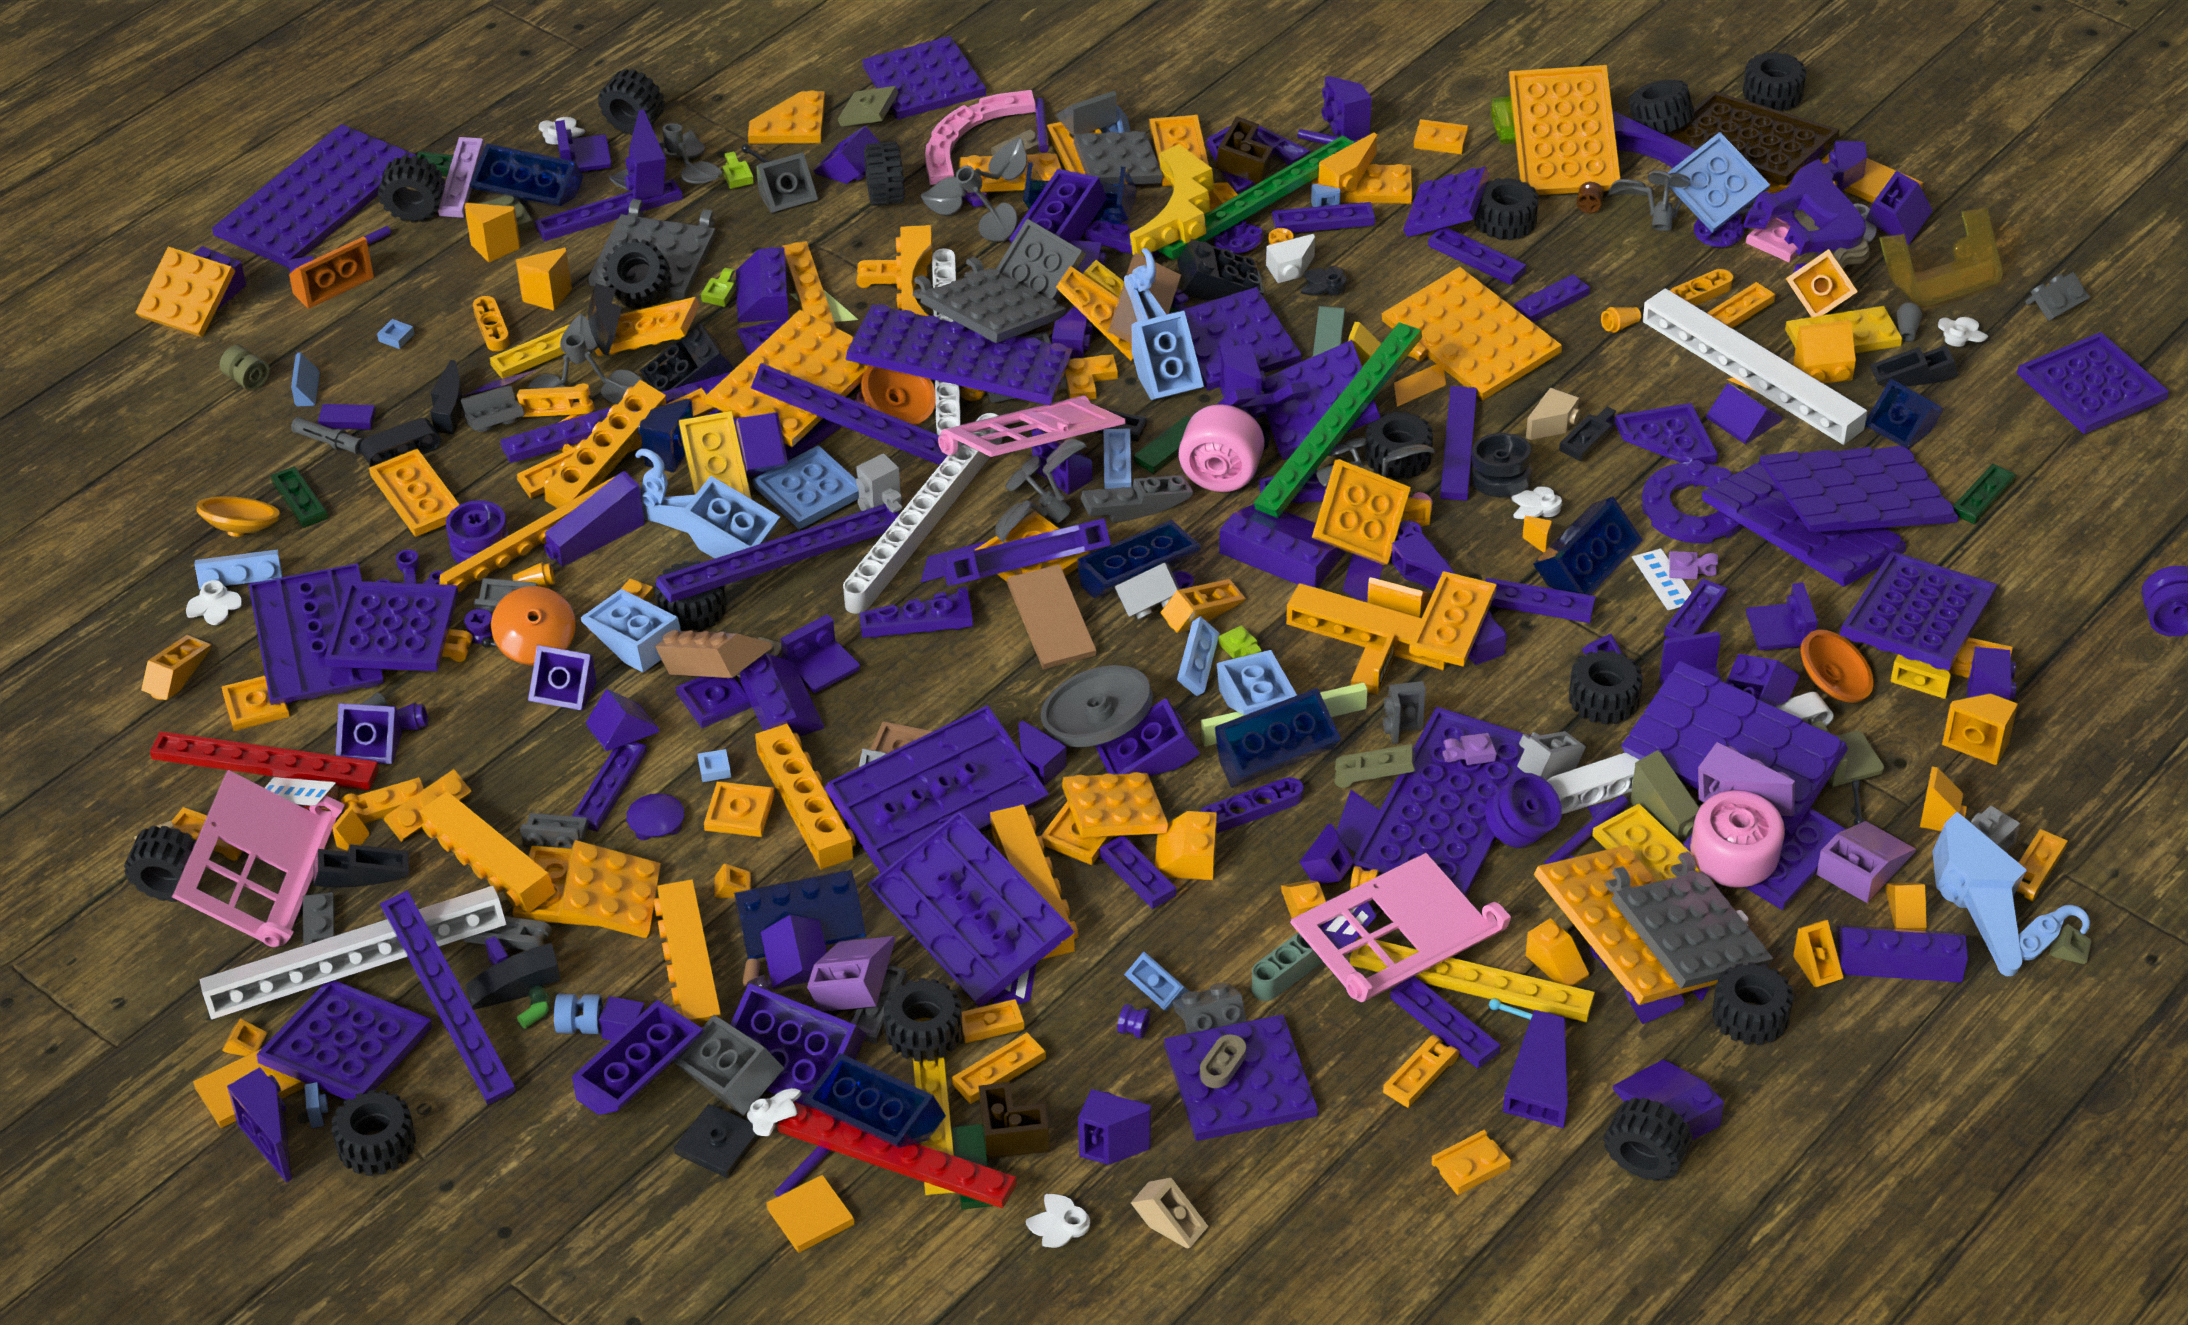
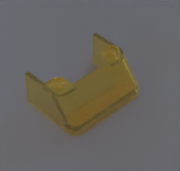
[1880,207,2003,307]

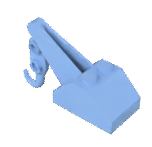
[1124,248,1204,400]
[635,449,780,558]
[1932,812,2090,976]

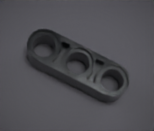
[360,418,441,467]

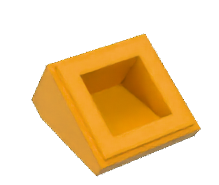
[1523,515,1552,553]
[332,808,369,851]
[714,863,751,898]
[222,1018,268,1056]

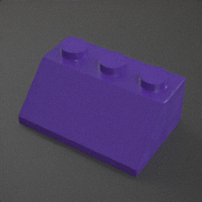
[736,247,789,323]
[740,653,824,736]

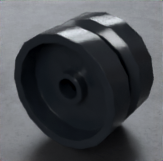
[1472,433,1531,497]

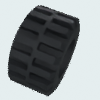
[1743,52,1806,111]
[598,69,665,135]
[1628,79,1694,133]
[864,141,905,206]
[378,155,445,223]
[1474,177,1539,240]
[603,239,672,309]
[1365,411,1433,479]
[655,560,727,631]
[1569,650,1643,724]
[124,826,206,902]
[1712,962,1794,1045]
[884,978,963,1062]
[332,1090,416,1176]
[1603,1098,1693,1181]

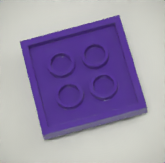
[1403,166,1490,237]

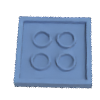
[1668,132,1770,233]
[753,445,859,530]

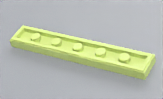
[1201,683,1367,747]

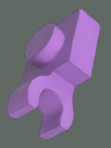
[1669,551,1718,579]
[1442,733,1496,765]

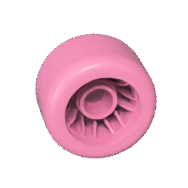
[1179,405,1264,492]
[1690,790,1785,887]

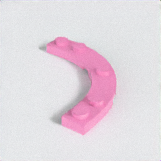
[925,90,1036,185]

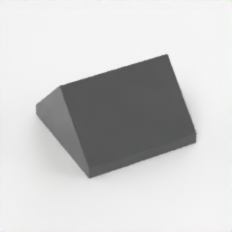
[1056,91,1117,137]
[756,152,818,213]

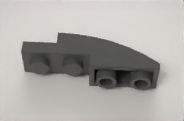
[1081,475,1193,523]

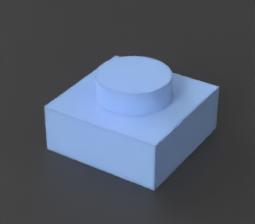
[698,749,731,782]

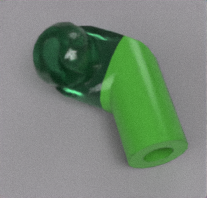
[517,986,550,1029]

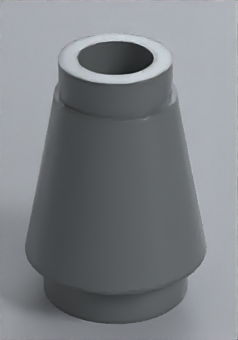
[1896,303,1923,342]

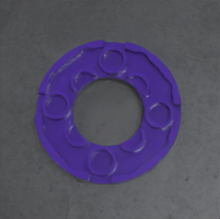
[1641,460,1744,543]

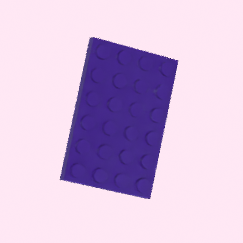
[1840,551,1997,670]

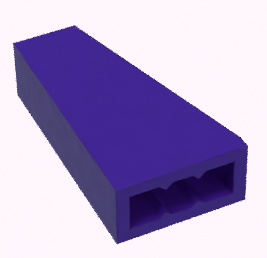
[545,471,645,567]
[1503,1010,1568,1128]

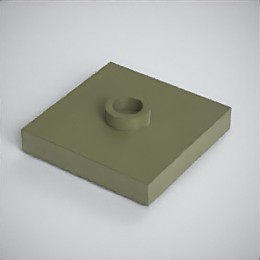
[838,86,899,127]

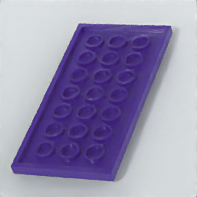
[212,124,416,268]
[846,304,1073,406]
[1351,707,1531,897]

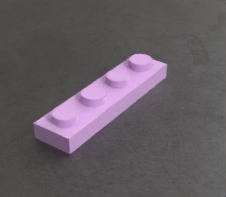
[438,137,484,218]

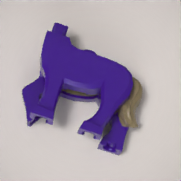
[1743,159,1869,273]

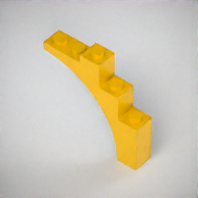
[1130,144,1214,256]

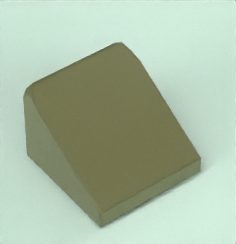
[2049,924,2092,964]

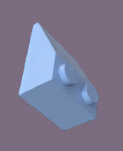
[581,589,681,672]
[1217,650,1298,715]

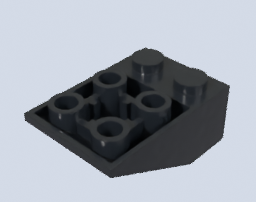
[1177,239,1264,300]
[640,323,735,392]

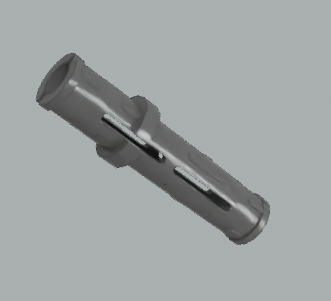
[291,417,364,455]

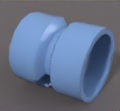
[554,994,604,1034]

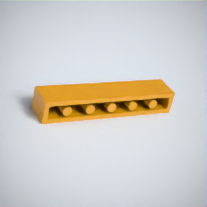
[1286,583,1447,670]
[419,791,556,913]
[990,805,1078,960]
[653,879,721,1028]

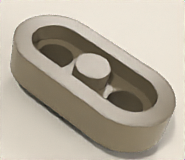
[1200,1035,1246,1088]

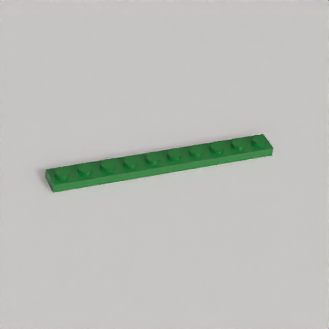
[1157,135,1355,260]
[1254,322,1422,518]

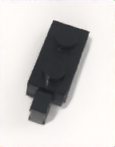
[1559,406,1616,461]

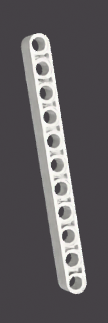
[932,248,961,442]
[843,413,1002,614]
[1547,692,1834,814]

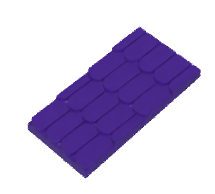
[1760,446,1958,532]
[1702,461,1906,587]
[248,563,384,705]
[1621,661,1848,836]
[824,705,1049,873]
[867,811,1074,1008]

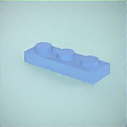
[1104,429,1131,489]
[195,550,282,589]
[1177,616,1220,696]

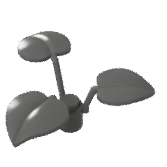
[609,123,722,189]
[921,137,1027,242]
[1607,170,1691,231]
[527,314,644,404]
[1317,437,1435,487]
[995,438,1087,543]

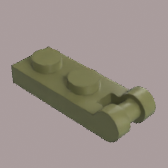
[1335,744,1415,788]

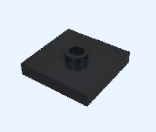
[674,1103,760,1178]

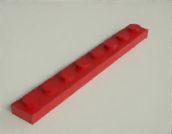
[150,731,379,790]
[777,1102,1017,1209]

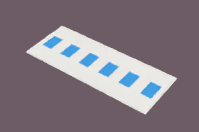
[1632,549,1691,610]
[265,777,336,806]

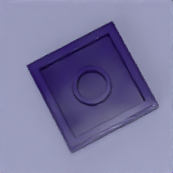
[676,676,752,728]

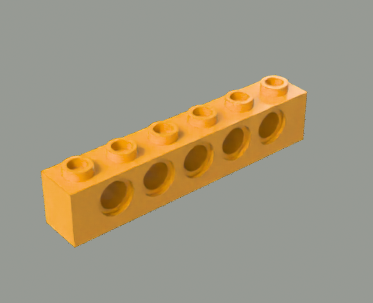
[544,380,666,508]
[755,724,856,870]

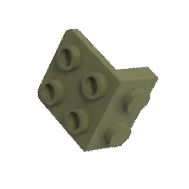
[1811,720,1884,787]

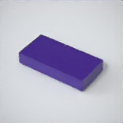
[318,404,376,429]

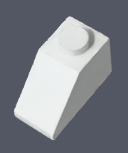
[1266,234,1315,283]

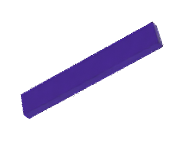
[535,179,683,241]
[1440,386,1477,501]

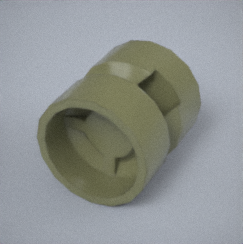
[220,345,269,391]

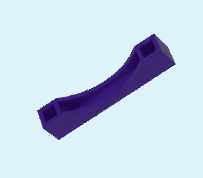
[1612,110,1696,169]
[1052,240,1106,359]
[941,518,1111,586]
[1391,532,1507,666]

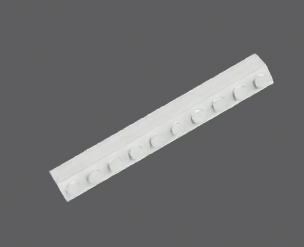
[1643,288,1867,445]
[199,886,507,1019]

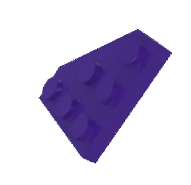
[1615,403,1718,464]

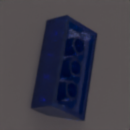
[469,143,583,206]
[1533,496,1643,595]
[1077,520,1200,598]
[1215,688,1341,788]
[734,870,866,959]
[803,1053,946,1148]

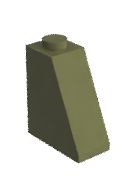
[1630,750,1699,842]

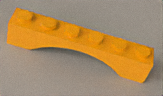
[896,225,933,316]

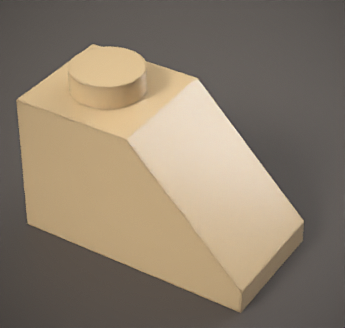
[1526,388,1581,440]
[1131,1178,1208,1248]

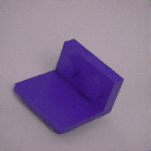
[555,120,611,174]
[1746,583,1818,650]
[781,614,860,693]
[1659,631,1723,685]

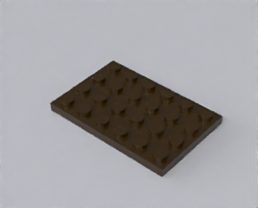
[1664,91,1839,185]

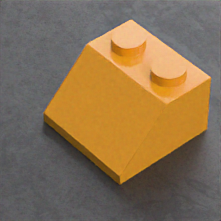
[1793,320,1856,384]
[1942,693,2018,765]
[1155,811,1217,880]

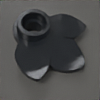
[1300,266,1347,295]

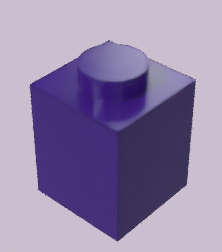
[599,996,645,1041]

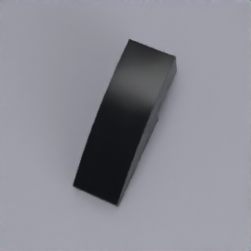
[588,283,622,356]
[1870,345,1958,387]
[430,360,463,435]
[313,844,409,887]
[466,943,560,1010]

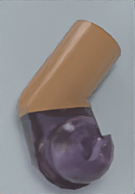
[743,959,772,991]

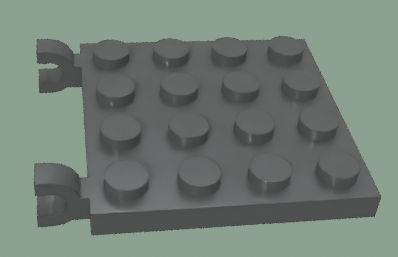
[588,199,716,300]
[913,257,1066,343]
[1605,851,1774,989]

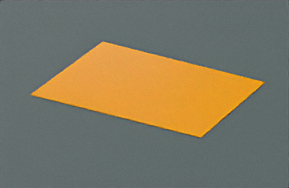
[1394,364,1446,407]

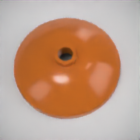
[861,365,936,426]
[491,586,576,665]
[1801,630,1873,703]

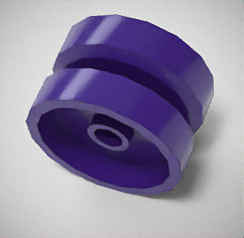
[446,500,509,564]
[2141,566,2188,637]
[1485,773,1562,848]

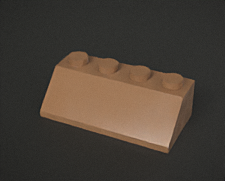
[655,630,772,678]

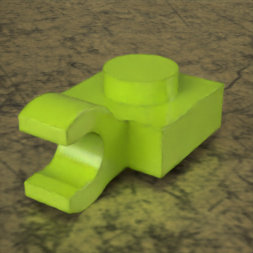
[722,151,754,189]
[701,268,736,307]
[1218,625,1261,659]

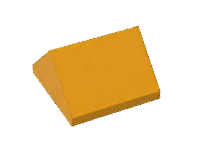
[465,203,521,263]
[516,247,572,311]
[1786,249,1858,317]
[1367,577,1432,618]

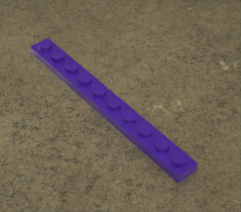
[500,372,731,463]
[656,504,900,603]

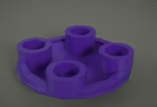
[1694,214,1744,247]
[1213,219,1263,253]
[627,793,684,840]

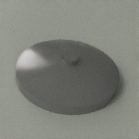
[1041,665,1153,747]

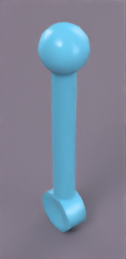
[1489,998,1533,1020]

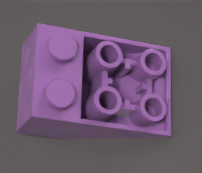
[1698,742,1795,816]
[1816,821,1916,903]
[807,936,895,1012]

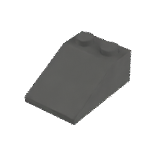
[673,1015,784,1116]

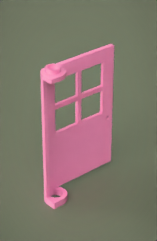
[938,396,1125,457]
[172,770,345,947]
[1290,853,1511,1002]

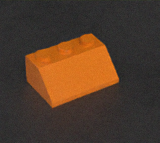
[289,236,374,309]

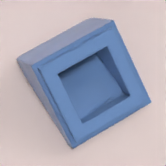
[1311,184,1341,207]

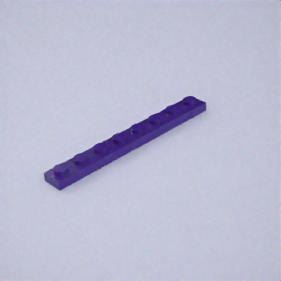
[751,363,948,465]
[380,890,515,1105]

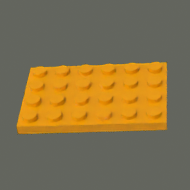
[1509,65,1620,195]
[1382,267,1562,401]
[706,310,869,447]
[1534,845,1718,1005]

